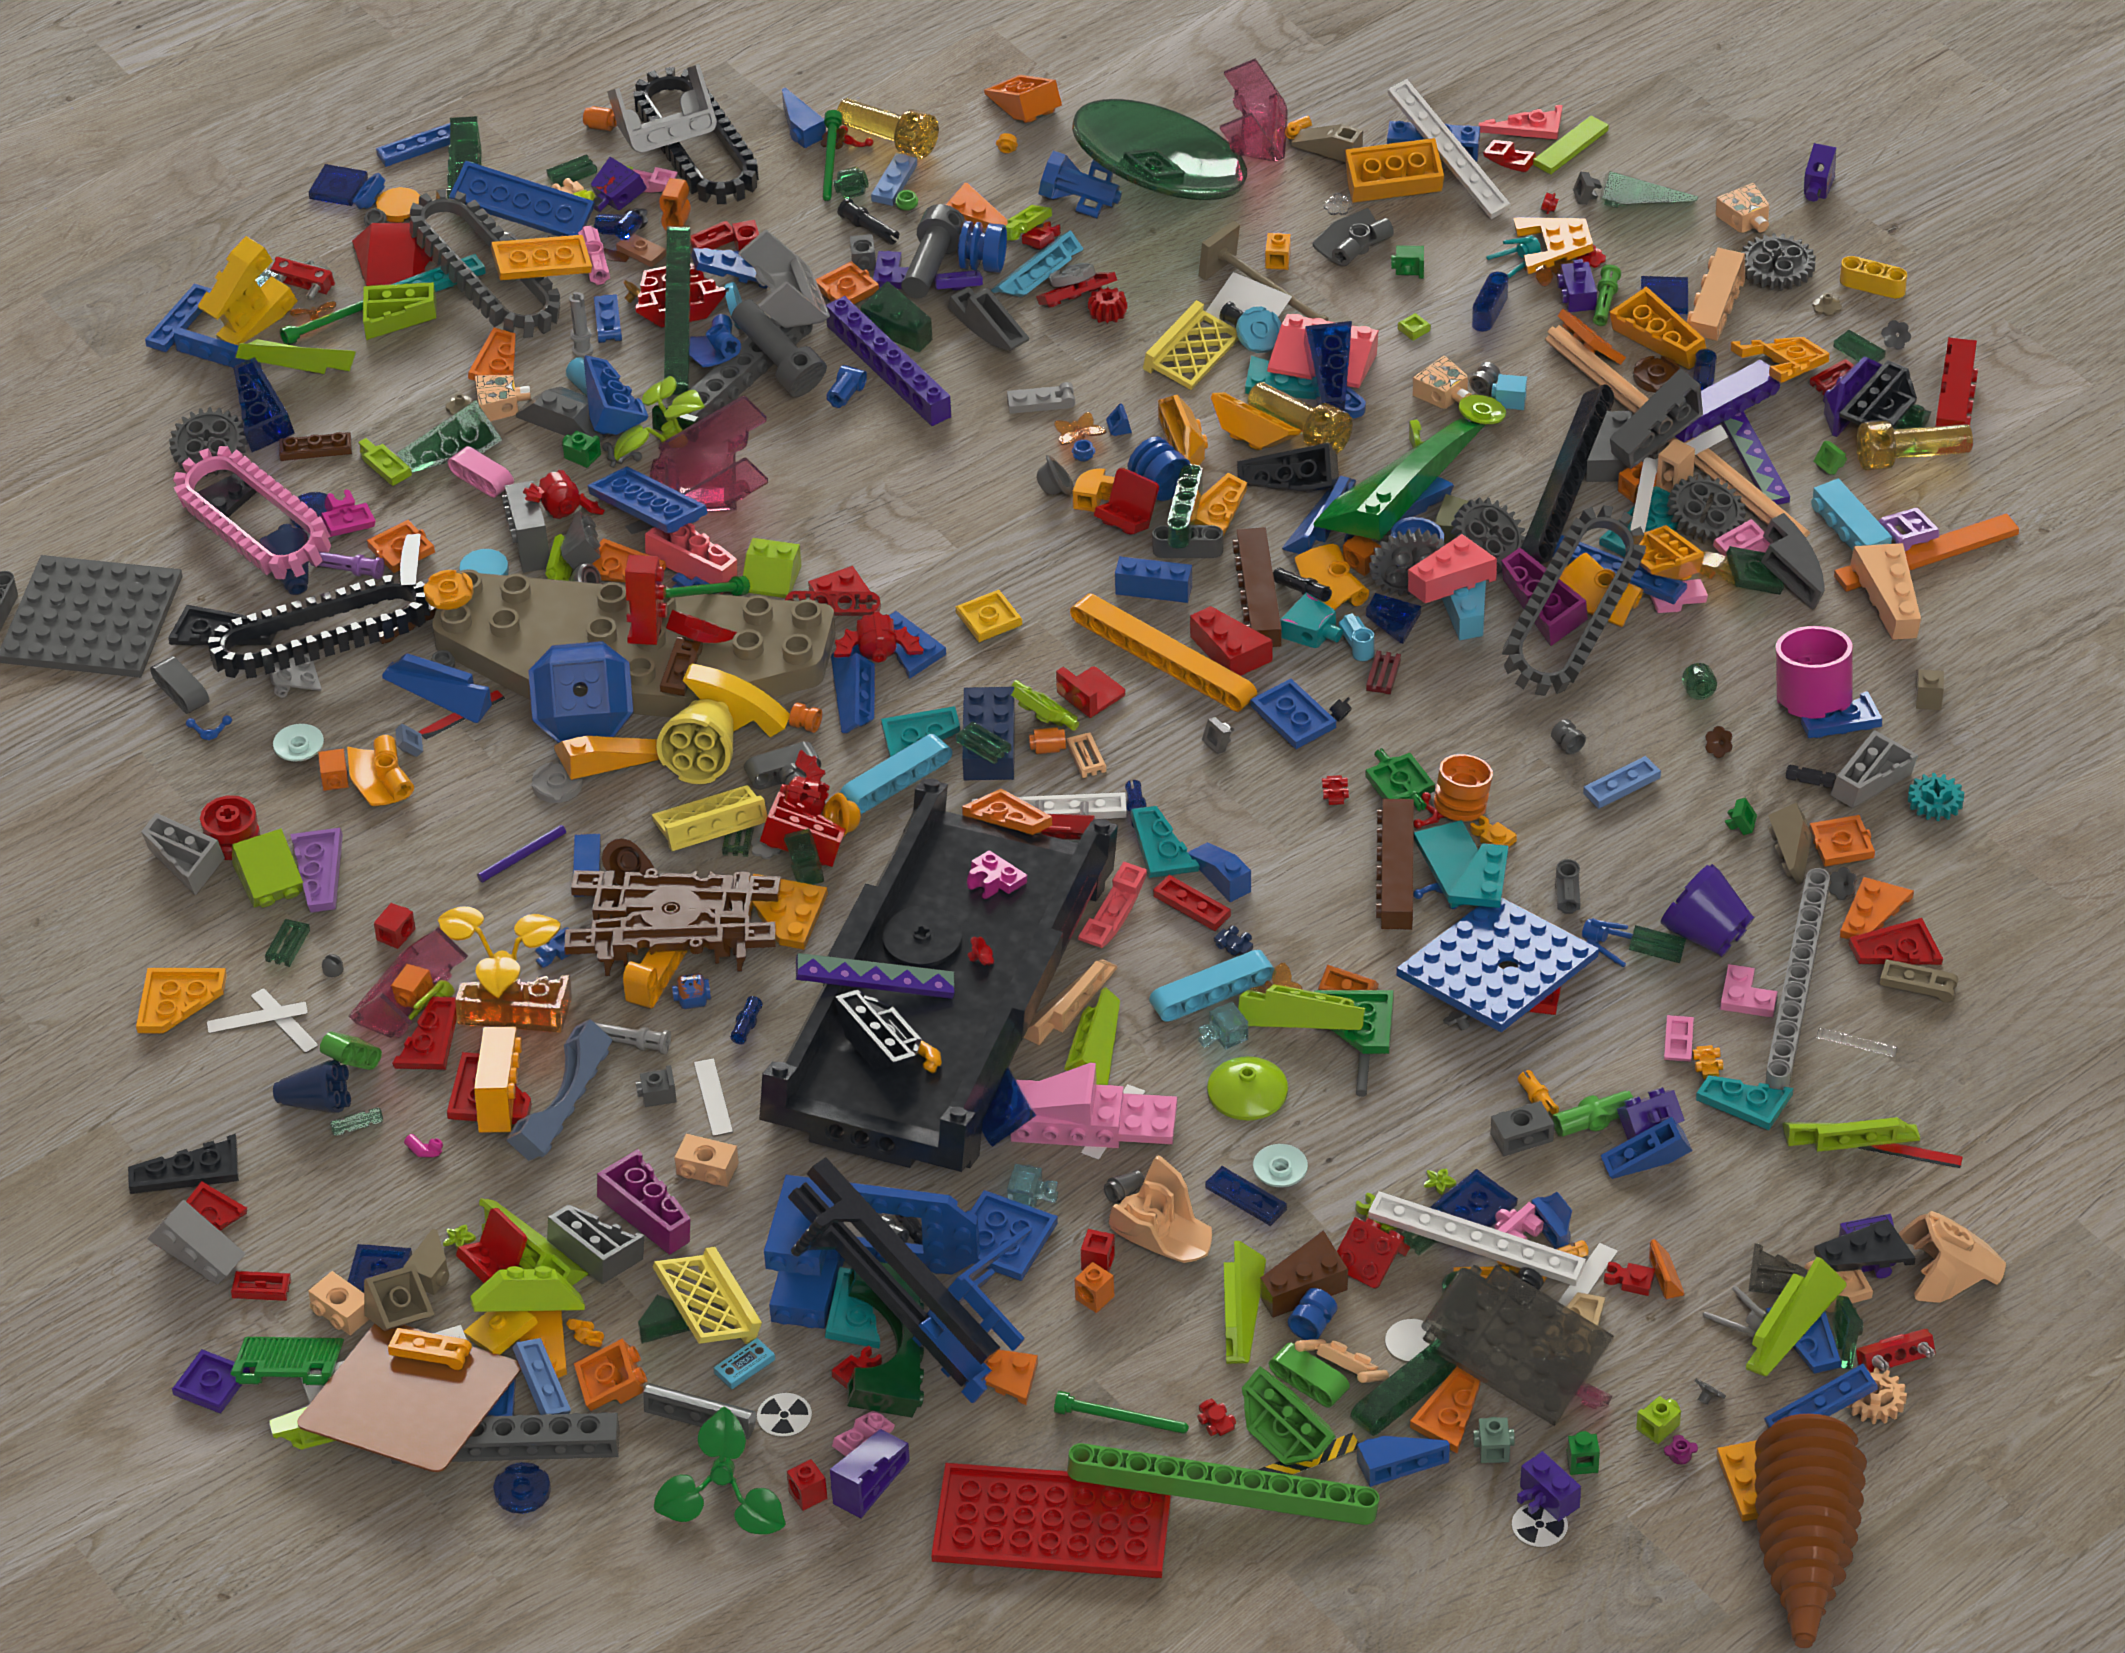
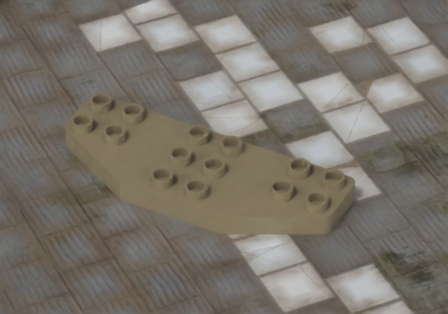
[432,569,836,718]

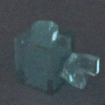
[1198,1002,1248,1050]
[1007,1164,1058,1208]

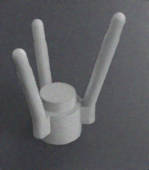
[1703,1285,1767,1338]

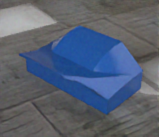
[1531,1192,1572,1249]

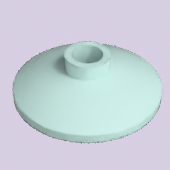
[273,724,324,762]
[1253,1144,1308,1187]

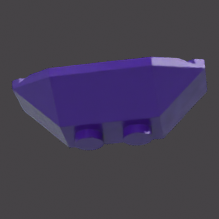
[1823,356,1882,437]

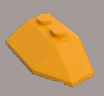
[1211,392,1301,450]
[1158,395,1208,473]
[1639,525,1704,580]

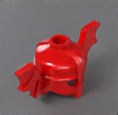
[523,470,605,519]
[834,611,924,663]
[779,750,830,817]

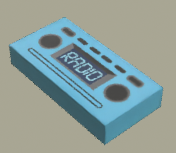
[714,1338,775,1389]

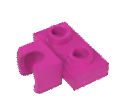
[321,489,376,537]
[967,850,1027,899]

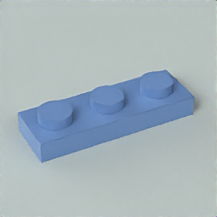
[871,153,918,206]
[1583,756,1661,809]
[513,1338,571,1415]

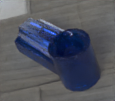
[594,210,642,240]
[1693,349,1717,391]

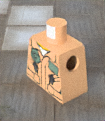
[1716,183,1769,233]
[1413,356,1472,409]
[475,375,531,423]

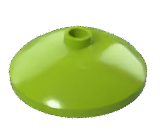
[1207,1056,1288,1121]

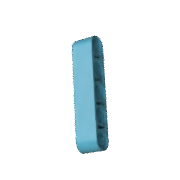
[840,734,953,814]
[1149,950,1276,1022]

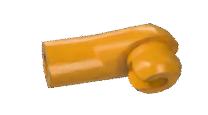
[1285,115,1312,140]
[917,1041,942,1073]

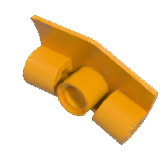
[1295,544,1370,610]
[1559,553,1643,627]
[347,735,414,806]

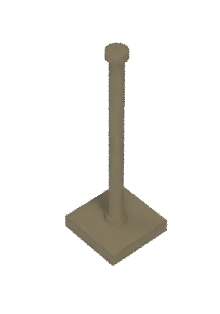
[1198,220,1329,321]

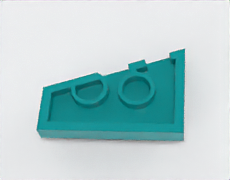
[1245,355,1319,400]
[881,706,960,758]
[1130,806,1200,878]
[1448,843,1509,908]
[1696,1075,1794,1130]
[825,1267,881,1349]

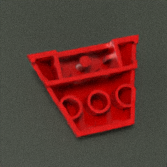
[352,223,433,286]
[635,262,727,328]

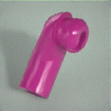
[404,1134,443,1157]

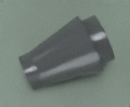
[1104,1170,1145,1203]

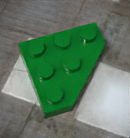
[1314,990,1394,1054]

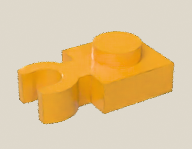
[1470,815,1517,848]

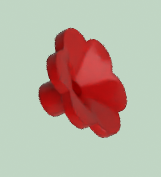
[1576,245,1606,268]
[968,936,994,965]

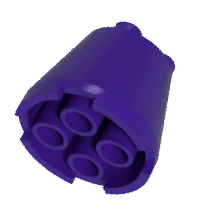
[1660,864,1755,957]

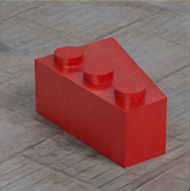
[625,555,668,645]

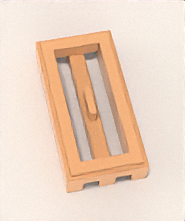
[1066,732,1106,778]

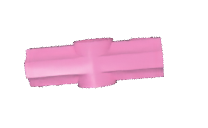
[578,226,610,285]

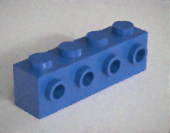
[1387,121,1480,162]

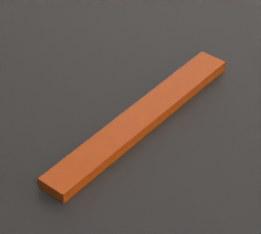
[1834,513,2019,592]

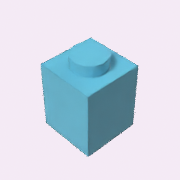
[1492,374,1527,410]

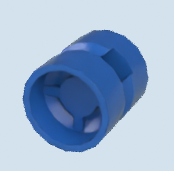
[1287,1288,1338,1340]

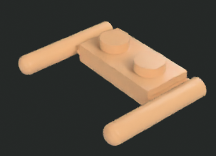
[1295,1339,1389,1383]

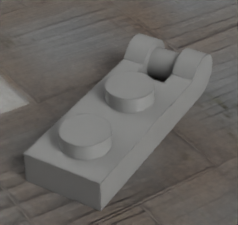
[1007,382,1076,414]

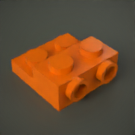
[574,1338,647,1411]

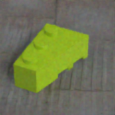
[363,282,437,340]

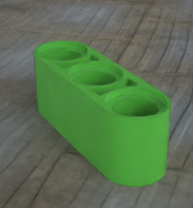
[320,1032,382,1070]
[1268,1342,1350,1408]

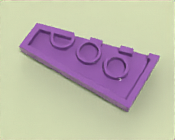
[290,828,343,913]

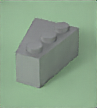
[1831,730,1918,808]
[141,813,225,896]
[147,1199,246,1285]

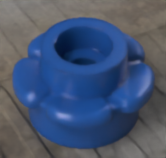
[1072,439,1095,461]

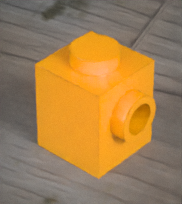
[1265,233,1291,270]

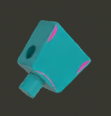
[1280,592,1343,648]

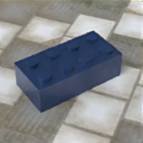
[962,687,1015,781]

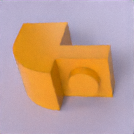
[1073,468,1115,512]

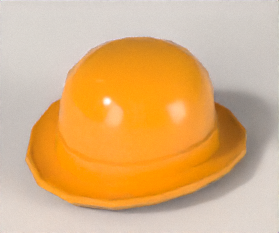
[822,793,861,838]

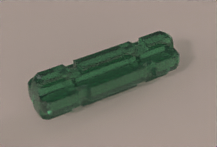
[330,1107,383,1136]

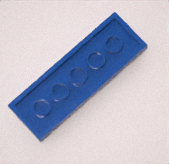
[449,161,594,237]
[587,466,708,533]

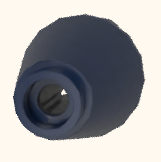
[259,524,309,595]
[273,1060,351,1113]

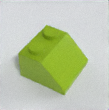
[743,538,802,598]

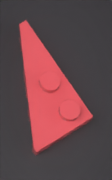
[1479,105,1563,139]

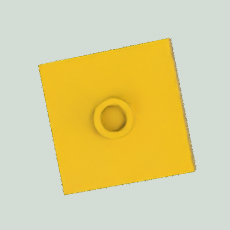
[955,589,1023,642]
[463,1311,538,1355]

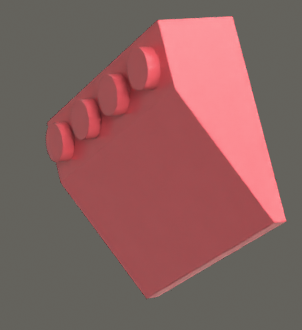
[1267,314,1379,388]

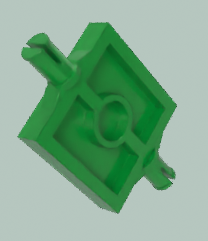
[1365,748,1435,811]

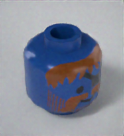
[672,973,711,1009]

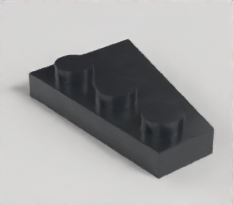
[197,474,257,518]
[1814,1219,1916,1272]

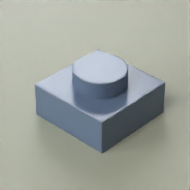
[395,724,423,757]

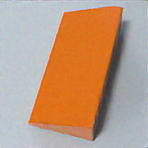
[1318,965,1379,990]
[1649,1239,1684,1299]

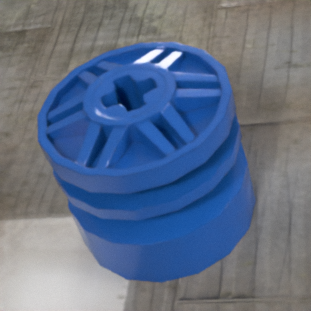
[958,221,1007,273]
[1127,436,1192,501]

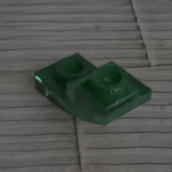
[1890,404,1931,444]

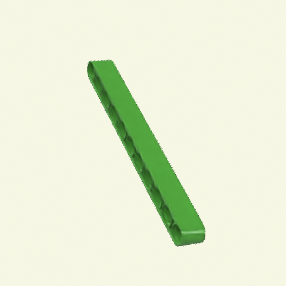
[1067,1443,1379,1525]

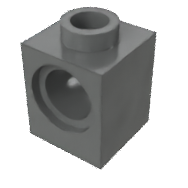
[850,234,876,271]

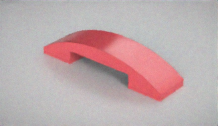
[1078,861,1147,948]

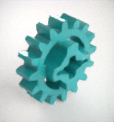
[1907,773,1965,821]

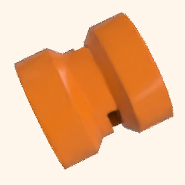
[789,702,823,733]

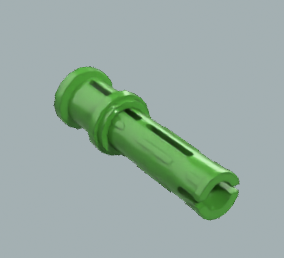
[1593,264,1622,326]

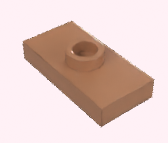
[616,232,667,267]

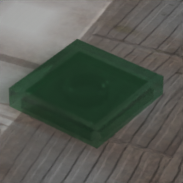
[1726,546,1784,595]

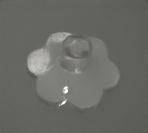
[1323,193,1353,215]

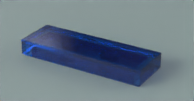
[1205,1166,1287,1226]

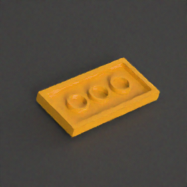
[491,235,592,280]

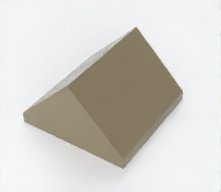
[364,1265,435,1331]

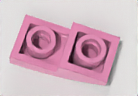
[832,1411,895,1456]

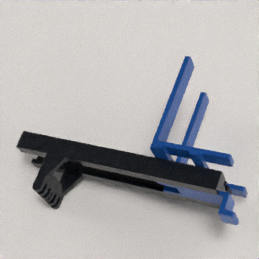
[788,1157,1032,1403]

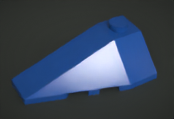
[584,355,648,435]

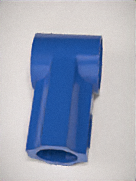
[826,365,867,408]

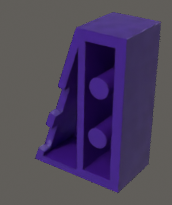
[830,1429,910,1519]

